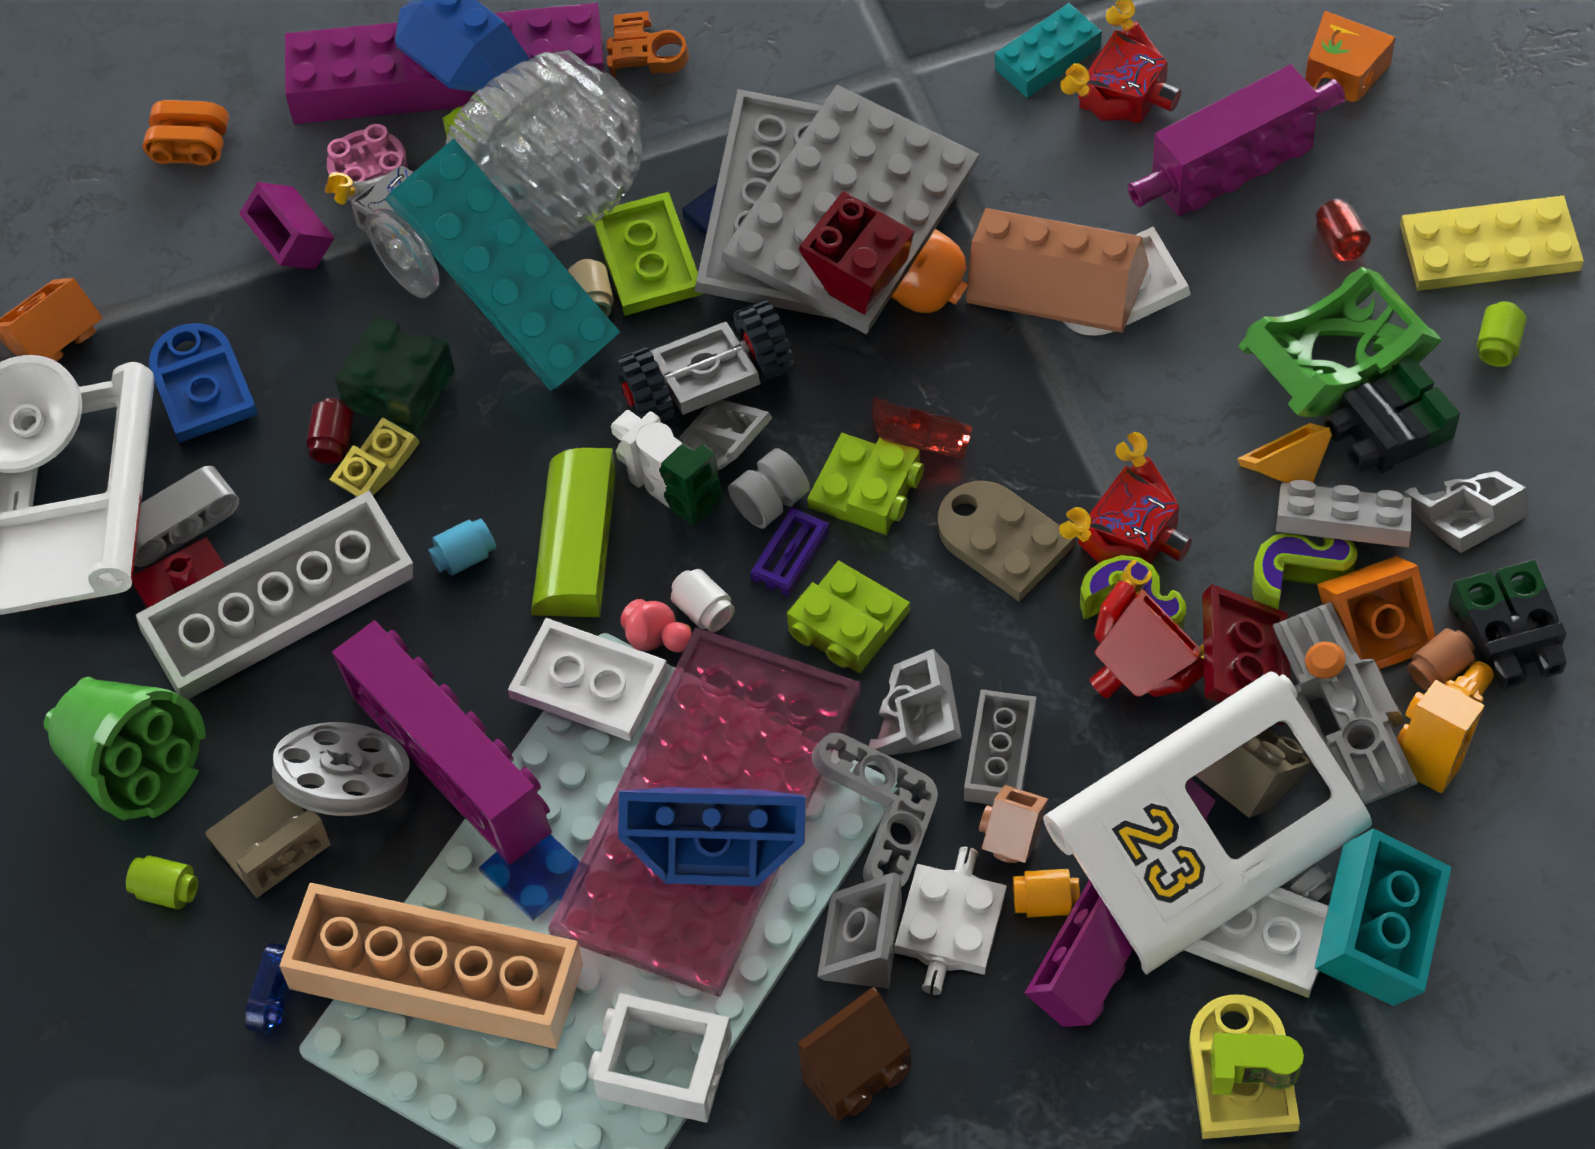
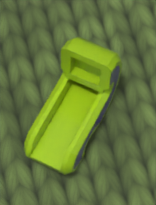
[1252,533,1357,609]
[1080,555,1186,631]

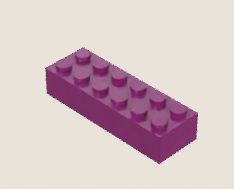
[332,620,552,866]

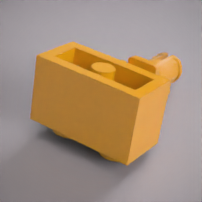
[1397,661,1494,794]

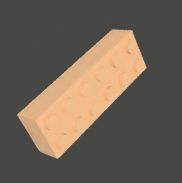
[279,883,583,1049]

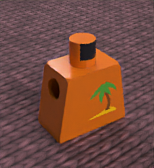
[1305,11,1395,102]

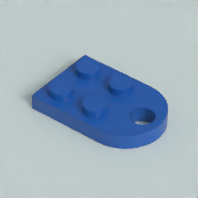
[149,323,258,443]

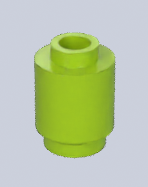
[1477,301,1527,367]
[126,855,198,910]

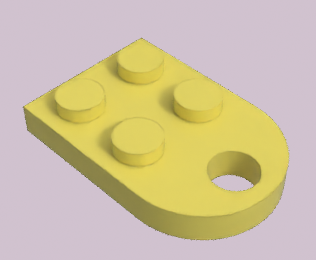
[1189,995,1300,1139]

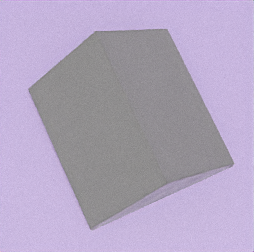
[817,872,902,988]

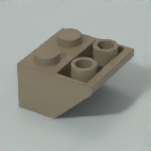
[1195,728,1312,817]

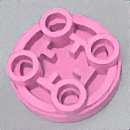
[327,124,408,181]

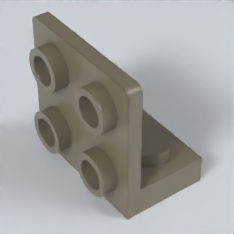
[205,783,331,898]

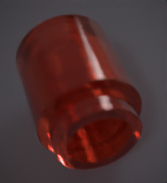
[1316,199,1371,260]

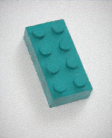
[995,3,1102,98]

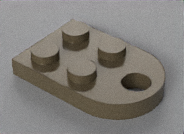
[938,481,1075,602]

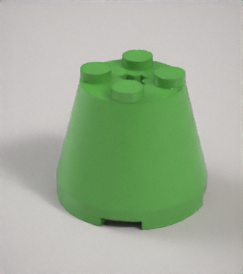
[44,677,206,821]

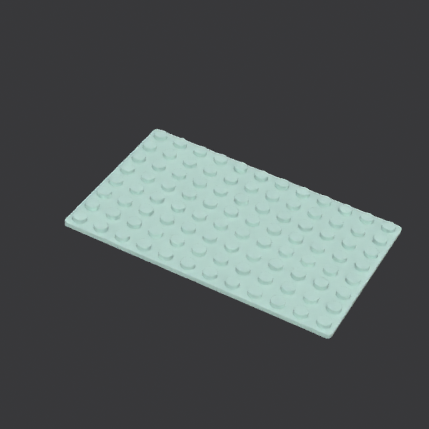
[299,633,898,1149]

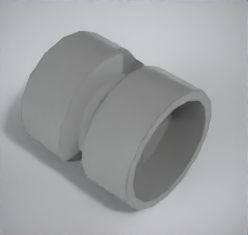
[728,448,810,529]

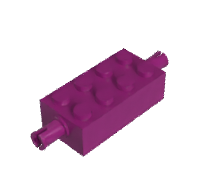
[1127,64,1345,217]

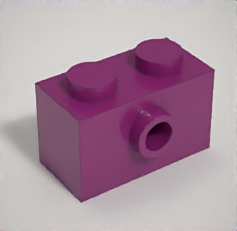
[239,182,335,269]

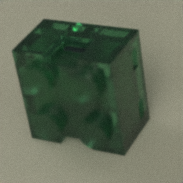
[334,315,455,434]

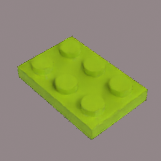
[591,192,703,316]

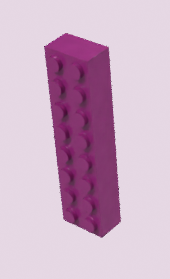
[285,3,607,124]

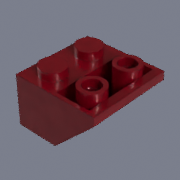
[799,190,914,315]

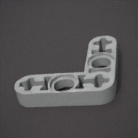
[812,733,938,887]

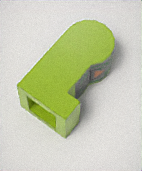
[1210,1033,1304,1095]

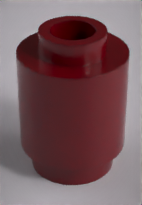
[306,398,354,464]

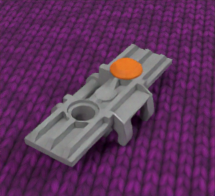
[1273,602,1417,805]

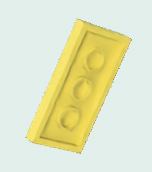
[1400,195,1584,291]

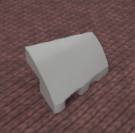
[1404,471,1528,553]
[869,649,962,756]

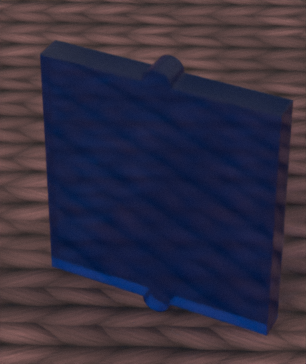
[479,834,589,921]

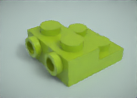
[807,432,924,535]
[787,560,910,674]

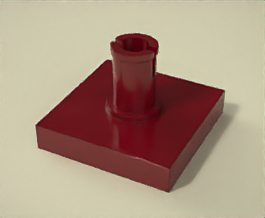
[132,537,225,608]

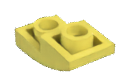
[329,417,420,497]

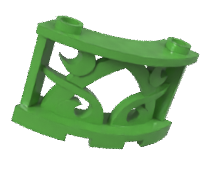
[1238,267,1442,417]

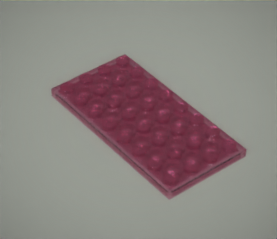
[548,627,860,997]

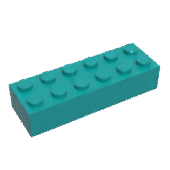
[385,138,620,391]

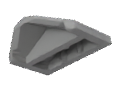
[679,400,772,471]

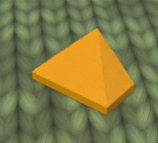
[1237,423,1332,483]

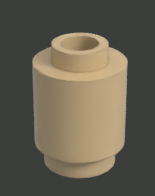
[568,259,614,317]

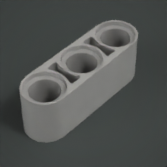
[134,466,239,567]

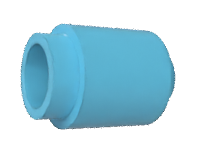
[428,518,496,576]

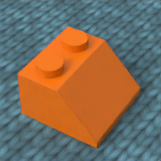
[0,278,103,362]
[1317,556,1436,669]

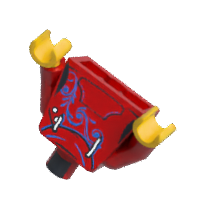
[1060,0,1181,123]
[1059,432,1192,564]

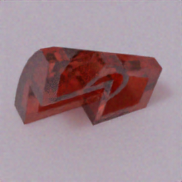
[872,397,972,460]

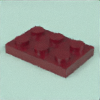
[1202,584,1291,727]

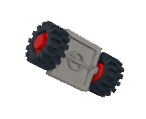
[613,300,794,422]

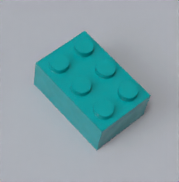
[1314,828,1452,1006]

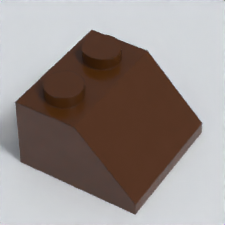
[798,987,911,1122]

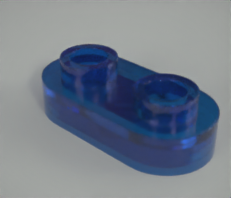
[245,943,287,1034]

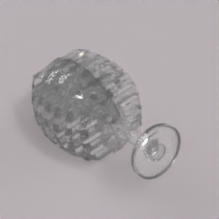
[365,50,642,298]

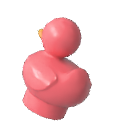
[621,599,692,652]

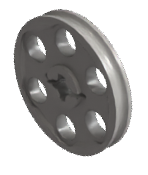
[272,722,409,816]

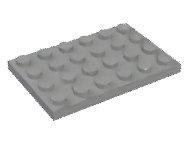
[721,85,979,334]
[695,89,833,318]

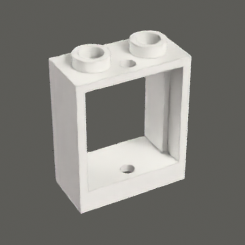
[588,993,732,1123]

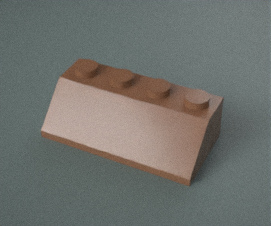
[966,208,1149,333]

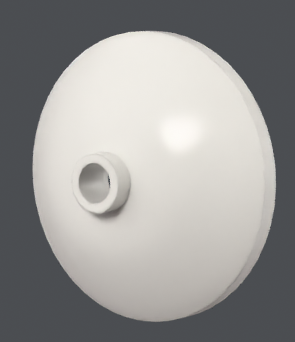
[0,355,82,473]

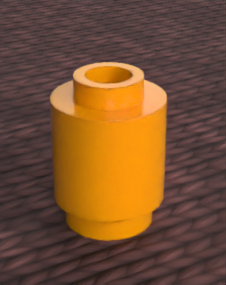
[1013,869,1080,918]

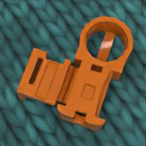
[607,11,689,78]

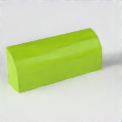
[531,448,616,617]

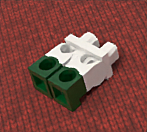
[611,410,722,526]

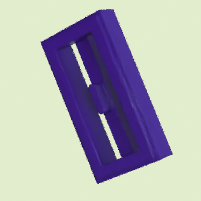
[750,507,830,597]

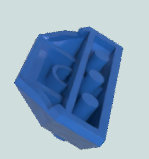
[395,0,537,97]
[618,787,806,886]

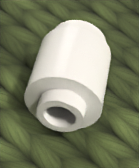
[671,569,735,632]

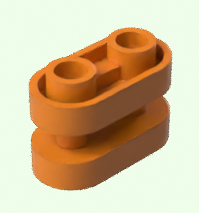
[142,100,229,165]

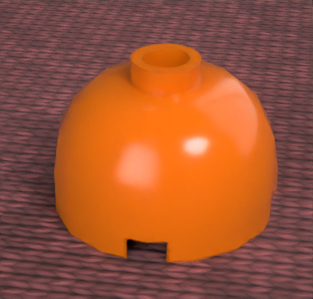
[891,229,969,314]

